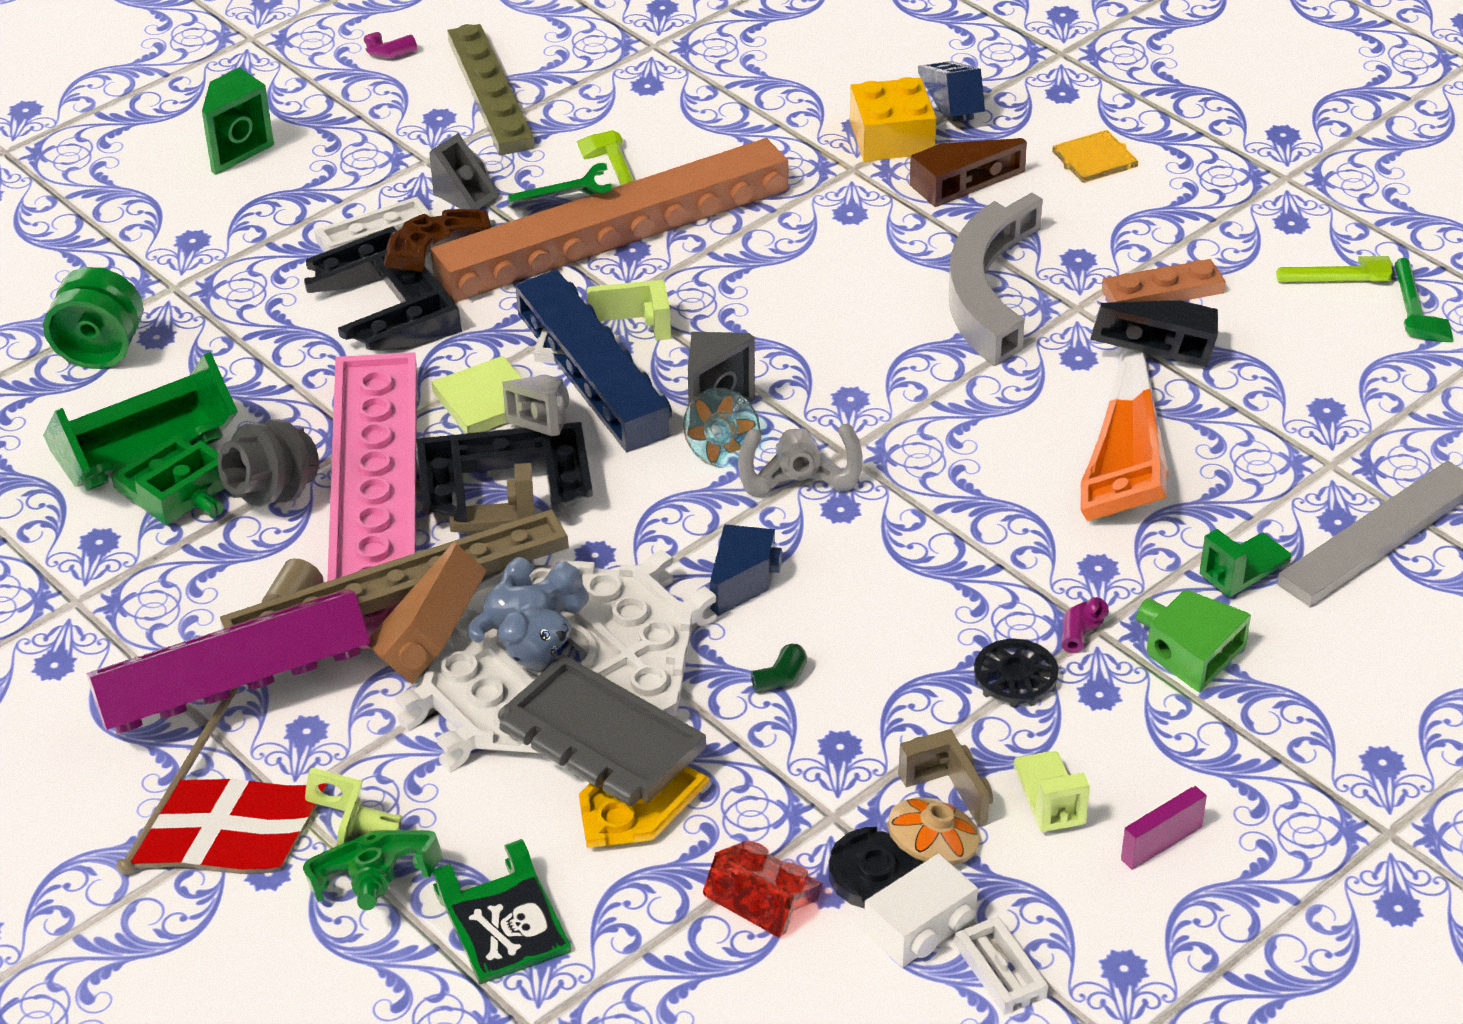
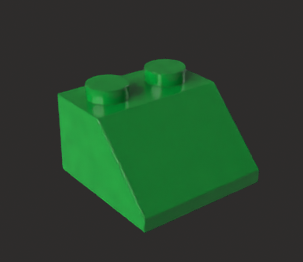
[202,67,274,175]

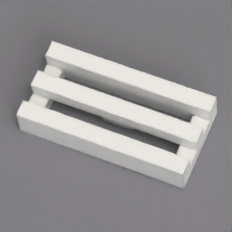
[955,916,1048,1015]

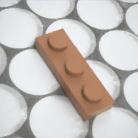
[1101,259,1226,302]

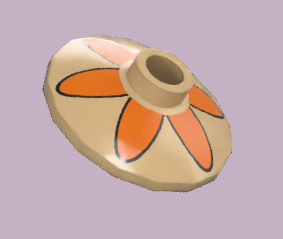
[887,797,980,865]

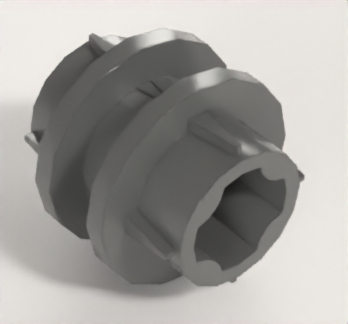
[217,419,320,507]

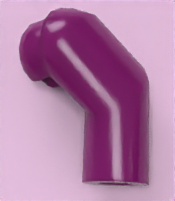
[363,32,417,59]
[1062,597,1109,653]

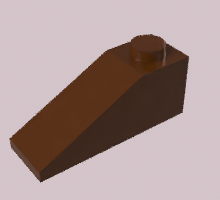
[909,138,1027,207]

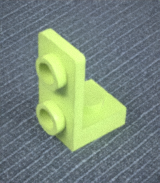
[587,280,671,341]
[1014,751,1090,832]

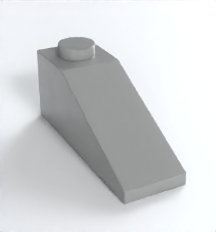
[502,375,569,436]

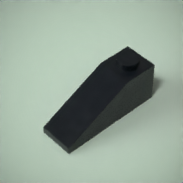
[1090,300,1218,367]

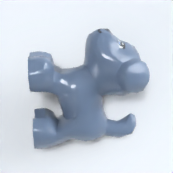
[467,557,589,672]

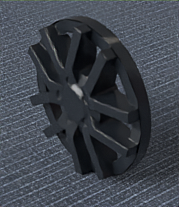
[974,638,1058,708]

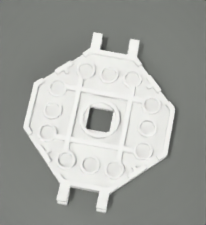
[395,549,716,773]

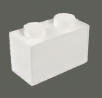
[864,853,978,968]

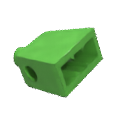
[1136,590,1251,693]

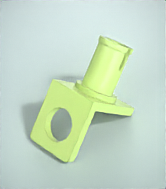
[305,768,403,846]

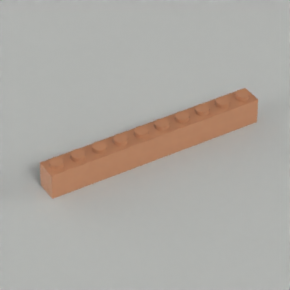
[430,137,789,303]

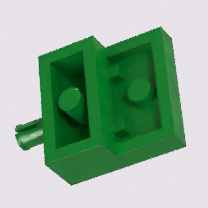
[111,435,225,525]

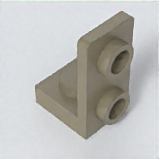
[450,463,535,535]

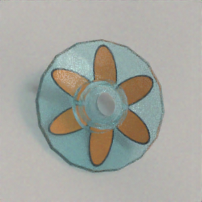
[683,388,761,468]

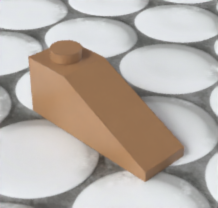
[367,542,487,684]

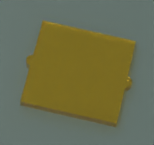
[1052,130,1139,183]

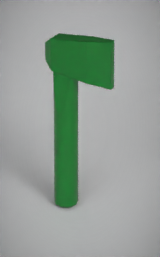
[1395,258,1454,342]

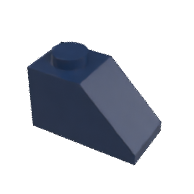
[710,524,782,616]

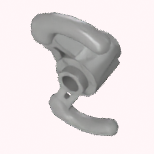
[738,424,863,497]

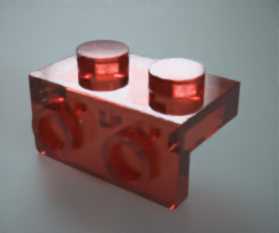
[703,841,823,937]

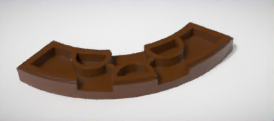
[384,209,491,272]

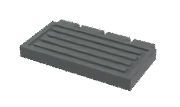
[499,654,706,807]

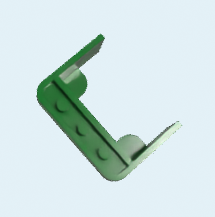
[43,352,238,491]

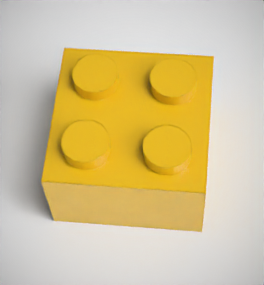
[849,77,936,162]

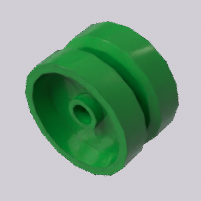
[42,266,144,369]

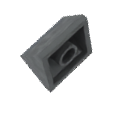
[687,331,755,430]

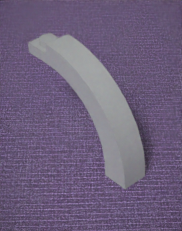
[948,192,1043,366]

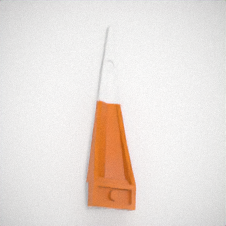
[1080,347,1169,521]

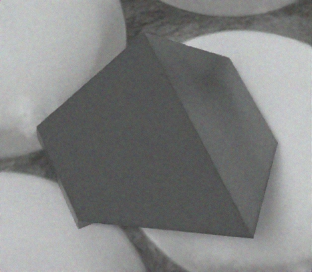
[429,133,500,210]

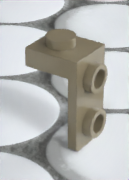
[898,729,993,826]

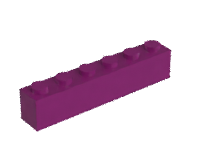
[86,589,371,733]

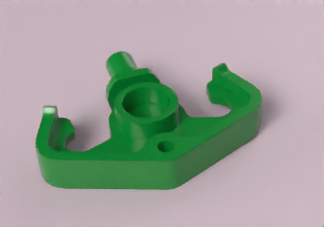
[303,830,443,910]

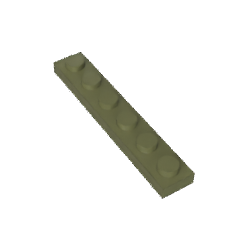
[447,23,534,156]

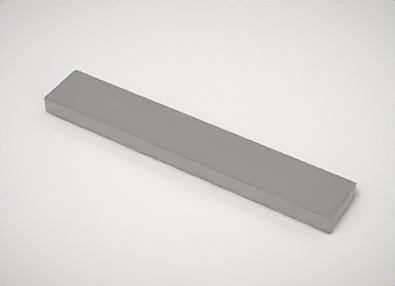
[1277,460,1463,607]

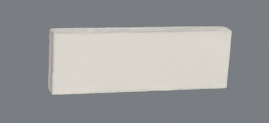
[314,197,433,252]

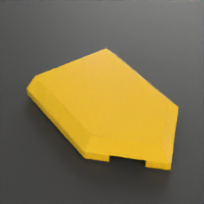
[579,766,710,848]

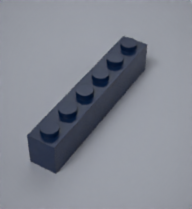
[515,269,672,453]

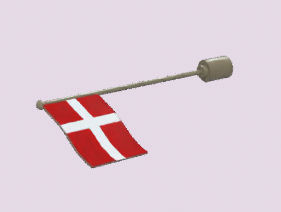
[117,558,328,875]

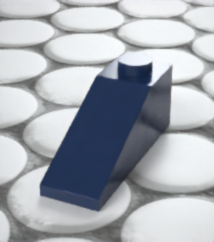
[917,61,985,122]

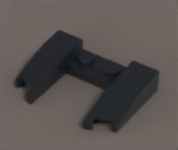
[304,226,462,350]
[416,422,593,522]

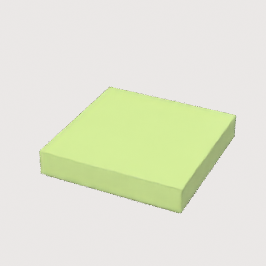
[431,355,522,434]

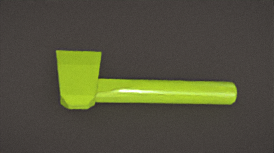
[576,130,634,185]
[1276,256,1393,282]

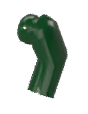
[750,643,807,692]

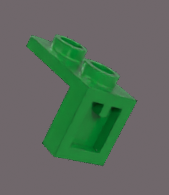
[1199,529,1291,598]

